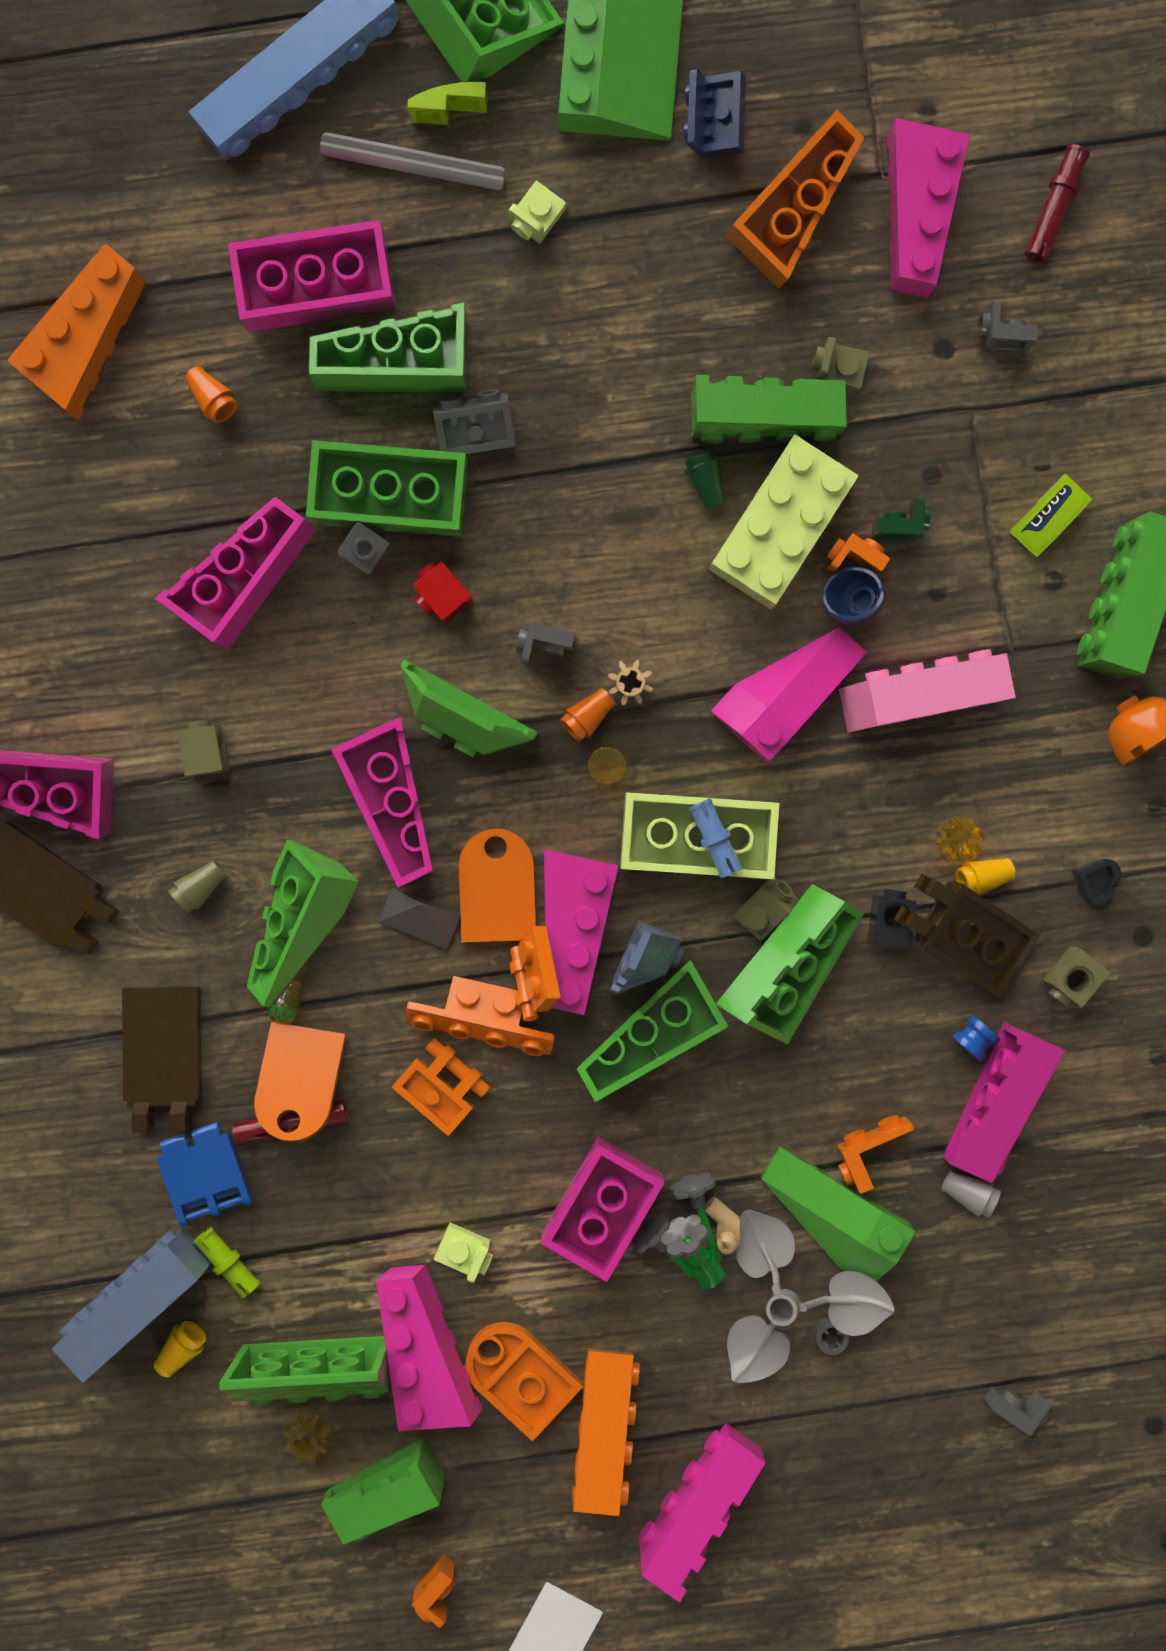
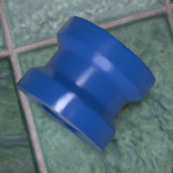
[952,1015,1001,1063]

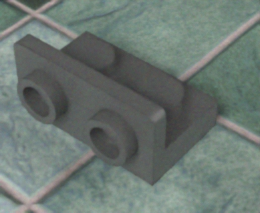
[433,390,516,454]
[516,622,576,664]

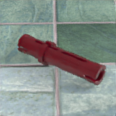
[1024,144,1090,263]
[232,1099,349,1146]

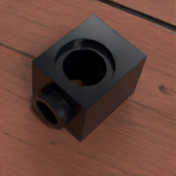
[867,889,917,946]

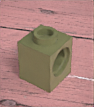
[177,720,230,777]
[1042,946,1111,1008]

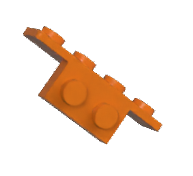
[405,976,555,1056]

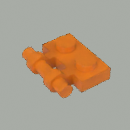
[509,926,561,1021]
[392,1038,491,1136]

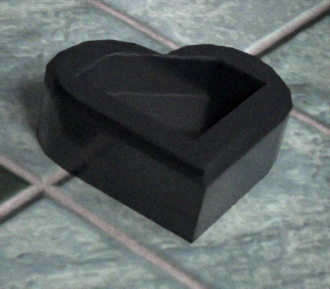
[1071,859,1121,906]

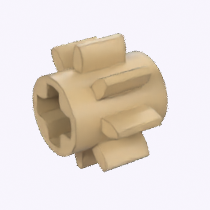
[607,660,653,706]

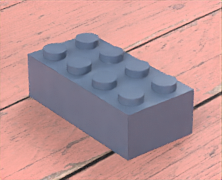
[52,1227,211,1383]

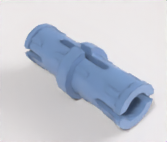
[688,798,743,878]

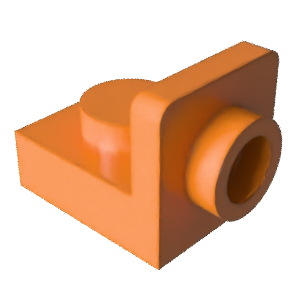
[412,1554,455,1628]

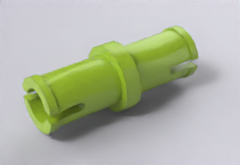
[192,1226,260,1299]

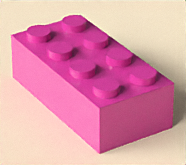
[228,220,397,333]

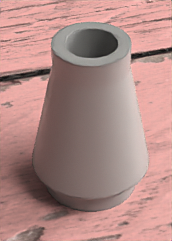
[941,1170,1001,1218]

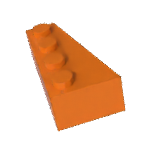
[7,243,146,420]
[571,1348,640,1516]

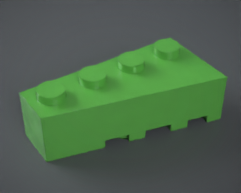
[309,302,467,393]
[691,375,847,444]
[576,960,729,1102]

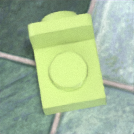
[509,180,567,244]
[433,1222,493,1283]

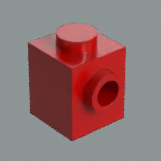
[413,561,473,624]

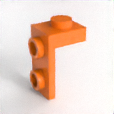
[837,1115,914,1194]

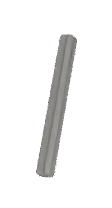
[320,132,505,190]

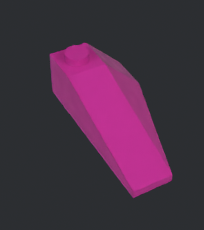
[710,627,867,762]

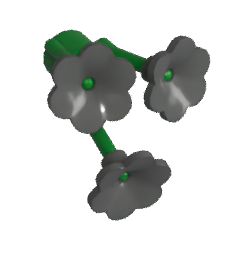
[632,1172,725,1289]

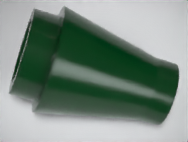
[684,450,726,509]

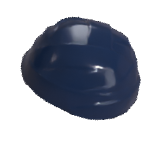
[823,567,886,625]

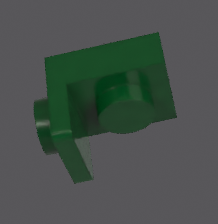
[872,497,931,541]

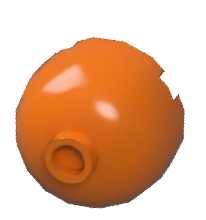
[1108,695,1166,766]

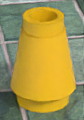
[955,858,1016,896]
[153,1321,206,1378]

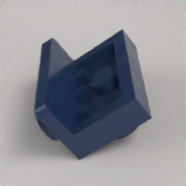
[684,69,746,159]

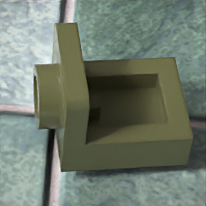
[733,876,798,941]

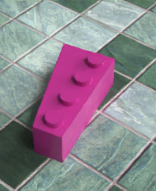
[887,118,970,298]
[155,497,317,650]
[331,717,433,888]
[0,750,114,840]
[544,848,618,1015]
[943,1022,1065,1183]
[376,1265,483,1431]
[638,1423,766,1603]

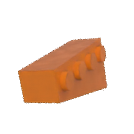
[725,110,865,289]

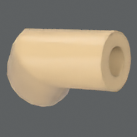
[704,1196,741,1254]

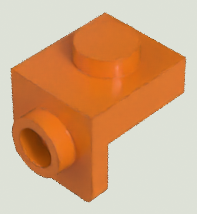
[826,533,890,575]

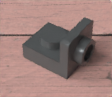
[978,301,1038,352]
[337,523,390,575]
[984,1386,1051,1436]

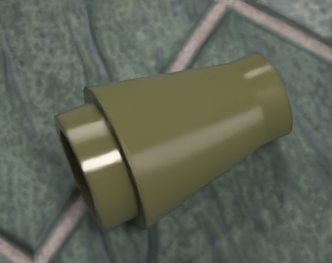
[168,860,226,914]

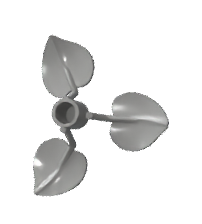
[727,1209,895,1383]

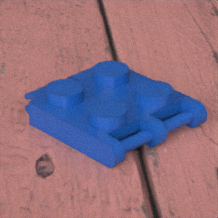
[156,1122,254,1228]

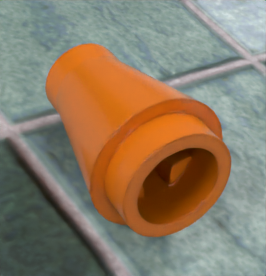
[184,366,238,423]
[559,688,616,742]

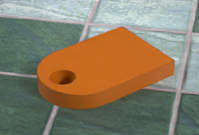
[459,829,536,943]
[254,1022,347,1142]
[466,1322,583,1442]

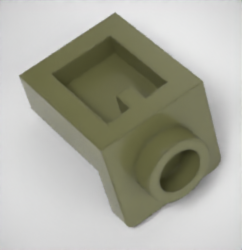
[812,336,869,392]

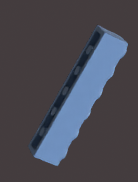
[188,0,399,162]

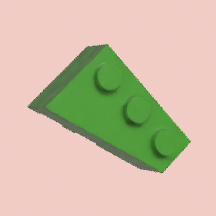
[321,1437,445,1545]

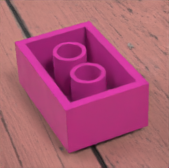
[541,1136,665,1282]

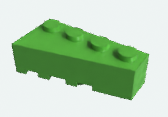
[716,884,864,1044]

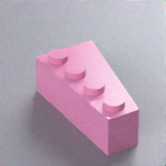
[839,649,1016,733]

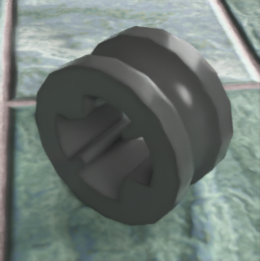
[813,1317,849,1355]

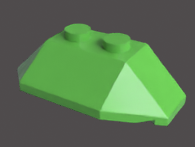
[400,659,538,757]

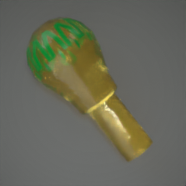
[267,960,308,1024]

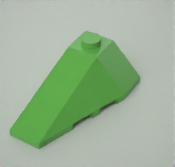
[247,839,359,1007]
[761,1145,916,1281]

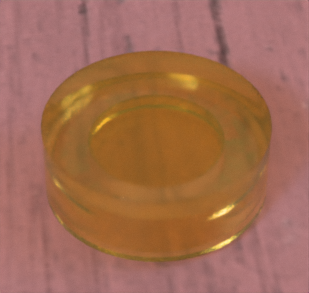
[588,747,626,784]

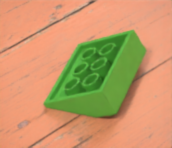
[405,0,564,82]
[558,0,683,141]
[219,1336,392,1405]

